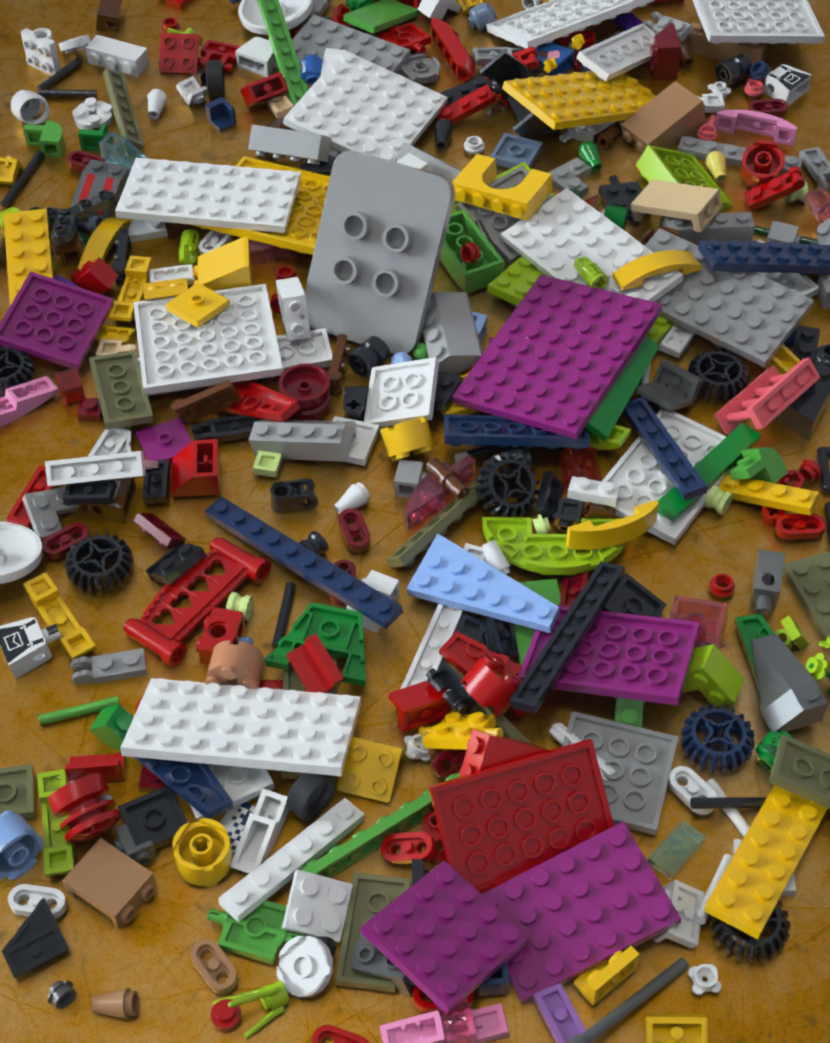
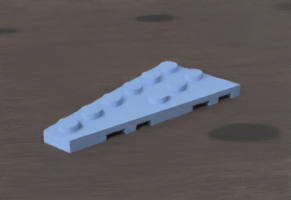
[407,533,560,633]

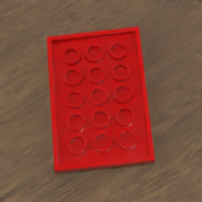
[428,739,614,893]

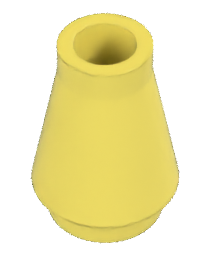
[705,151,727,183]

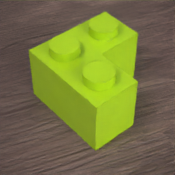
[682,644,745,707]

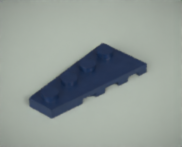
[134,757,233,819]

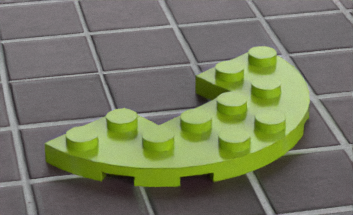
[482,517,627,576]

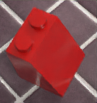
[459,729,550,777]

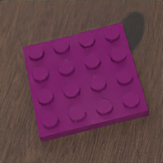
[0,271,114,370]
[361,861,530,1014]

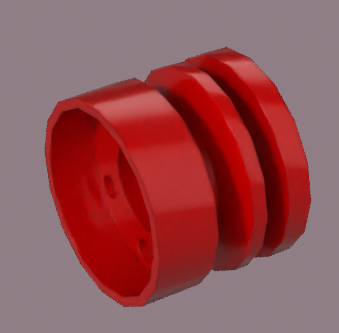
[47,773,122,844]

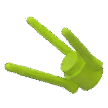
[213,980,290,1039]

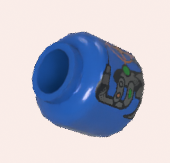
[299,54,323,86]

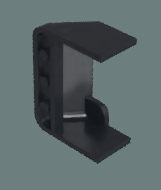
[479,50,561,140]

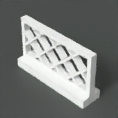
[45,451,158,486]

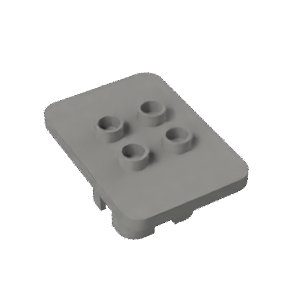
[302,151,455,354]

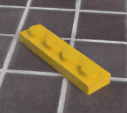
[719,474,819,516]

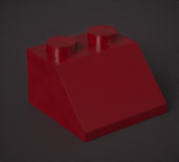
[648,23,681,81]

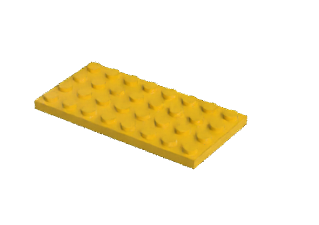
[502,71,656,130]

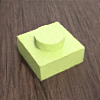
[253,450,282,478]

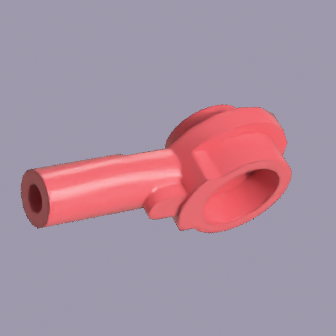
[744,77,764,97]
[697,115,717,141]

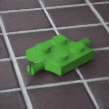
[207,900,305,965]

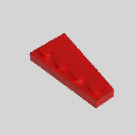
[218,380,300,422]
[439,631,527,720]

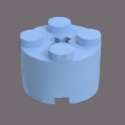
[0,810,44,880]

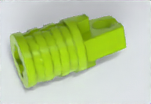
[179,229,201,265]
[574,256,609,289]

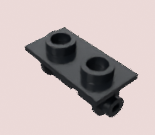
[426,660,476,714]

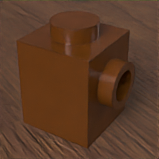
[54,230,82,267]

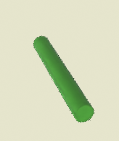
[38,696,120,726]

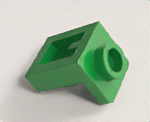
[78,124,111,152]

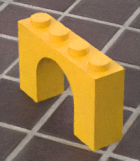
[452,154,553,221]

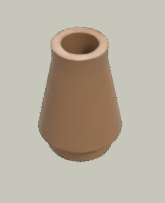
[92,988,139,1019]

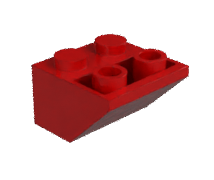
[171,439,221,497]

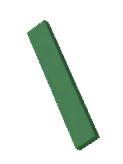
[585,336,660,441]
[658,423,761,522]

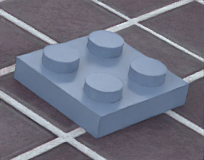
[490,133,543,169]

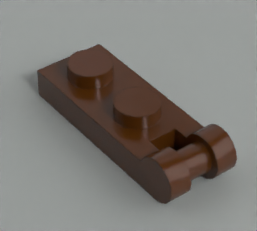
[328,334,351,396]
[171,380,241,424]

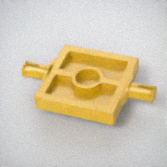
[418,712,503,750]

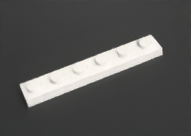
[218,798,365,923]

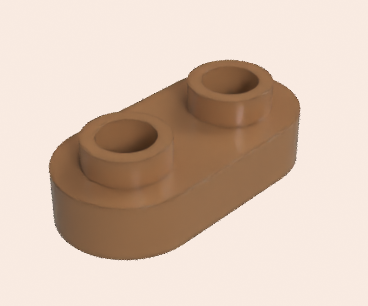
[191,939,238,994]

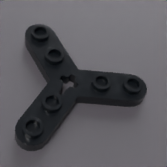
[28,190,117,245]

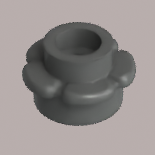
[47,980,76,1009]

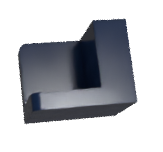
[205,97,237,132]

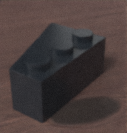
[776,362,830,441]

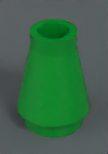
[579,141,603,172]

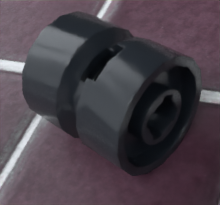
[715,53,752,87]
[347,336,390,378]

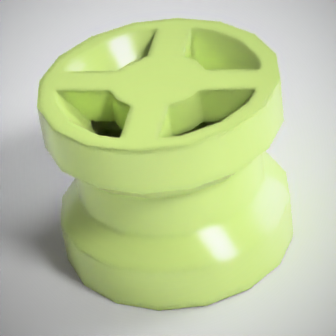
[786,181,808,203]
[704,485,733,515]
[226,592,254,621]

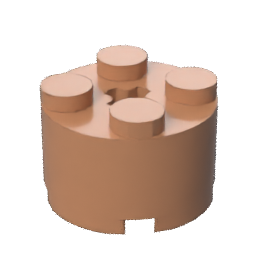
[205,640,265,689]

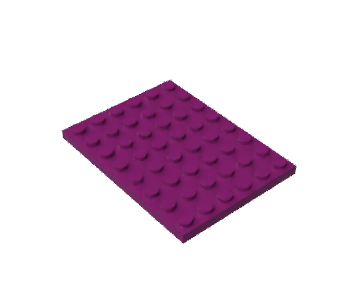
[452,274,663,439]

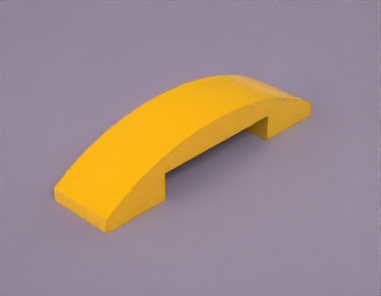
[78,217,131,270]
[612,250,702,291]
[108,255,152,322]
[566,500,659,550]
[23,572,96,660]

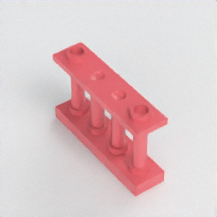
[714,358,820,435]

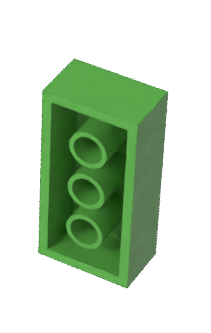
[440,209,504,294]

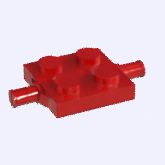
[379,22,432,54]

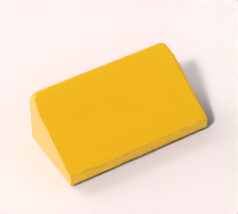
[644,1014,708,1043]

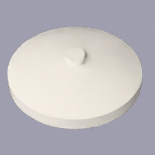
[238,0,314,35]
[0,522,43,584]

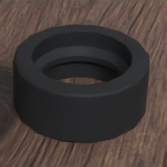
[206,60,225,99]
[286,773,337,821]

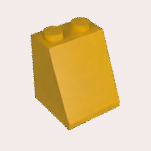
[194,237,252,291]

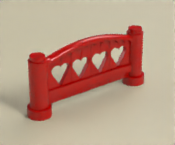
[123,537,271,667]

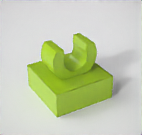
[775,616,809,650]

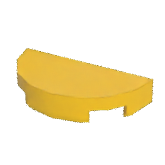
[95,325,137,345]

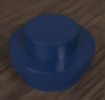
[750,61,770,80]

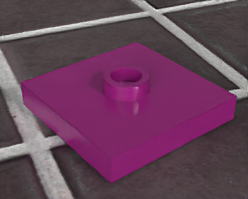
[135,418,191,463]

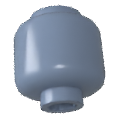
[467,2,497,31]

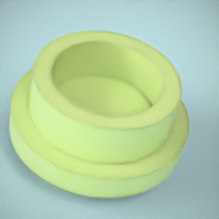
[532,514,552,534]

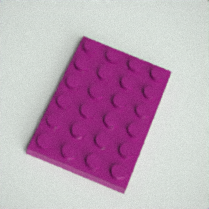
[518,606,700,706]
[482,821,682,1005]

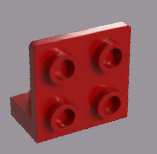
[159,33,203,74]

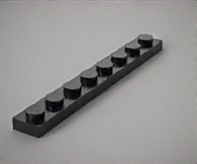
[510,561,625,714]

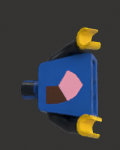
[532,34,585,77]

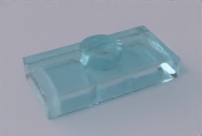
[648,820,706,880]

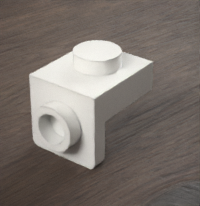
[176,76,207,106]

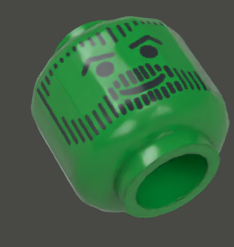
[755,731,794,772]

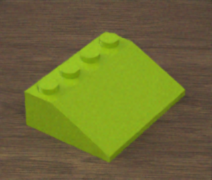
[636,145,733,211]

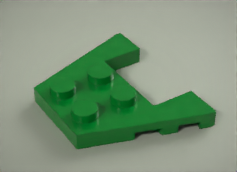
[265,602,366,687]

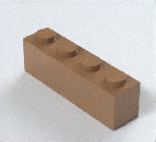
[686,22,767,65]

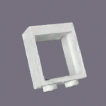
[276,277,311,341]

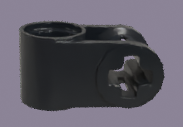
[343,386,369,422]
[270,478,318,514]

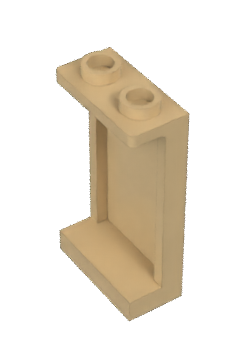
[631,179,722,232]

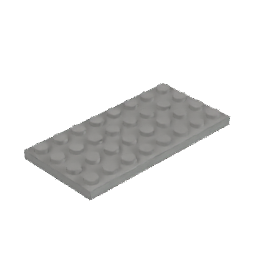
[645,228,814,367]

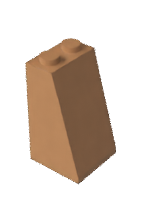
[621,81,706,154]

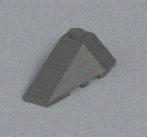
[751,633,828,733]

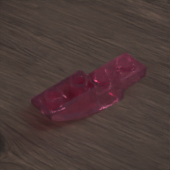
[404,455,475,530]

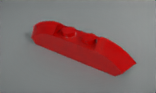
[431,17,475,83]

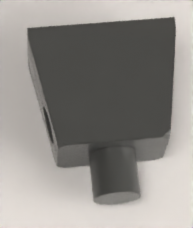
[750,549,785,616]

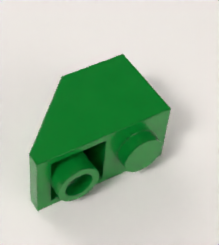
[89,704,134,751]

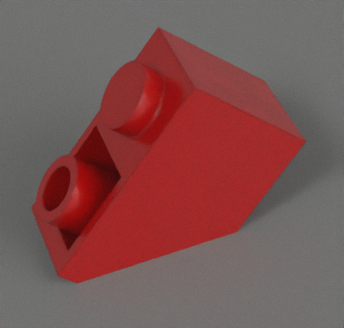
[69,257,118,294]

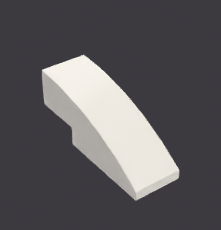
[230,789,289,874]

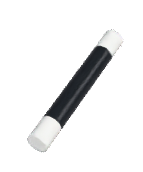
[454,445,516,464]

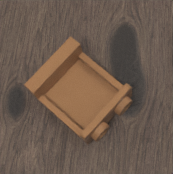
[62,838,156,929]

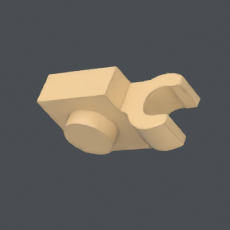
[95,339,139,358]

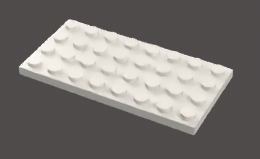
[486,0,655,48]
[115,158,301,233]
[501,188,684,302]
[120,678,361,776]

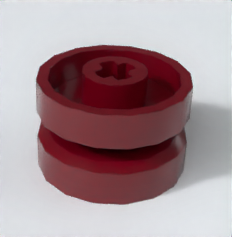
[279,364,331,420]

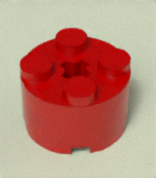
[741,140,785,188]
[461,655,522,717]

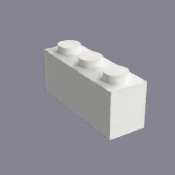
[85,35,150,77]

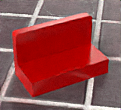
[286,633,343,693]
[389,681,450,733]
[65,753,126,783]

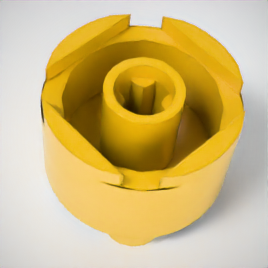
[380,417,434,462]
[172,818,233,888]

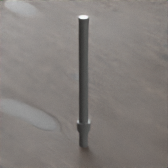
[567,958,689,1043]

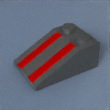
[70,159,130,220]

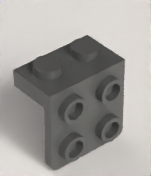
[634,360,703,412]
[350,916,416,997]

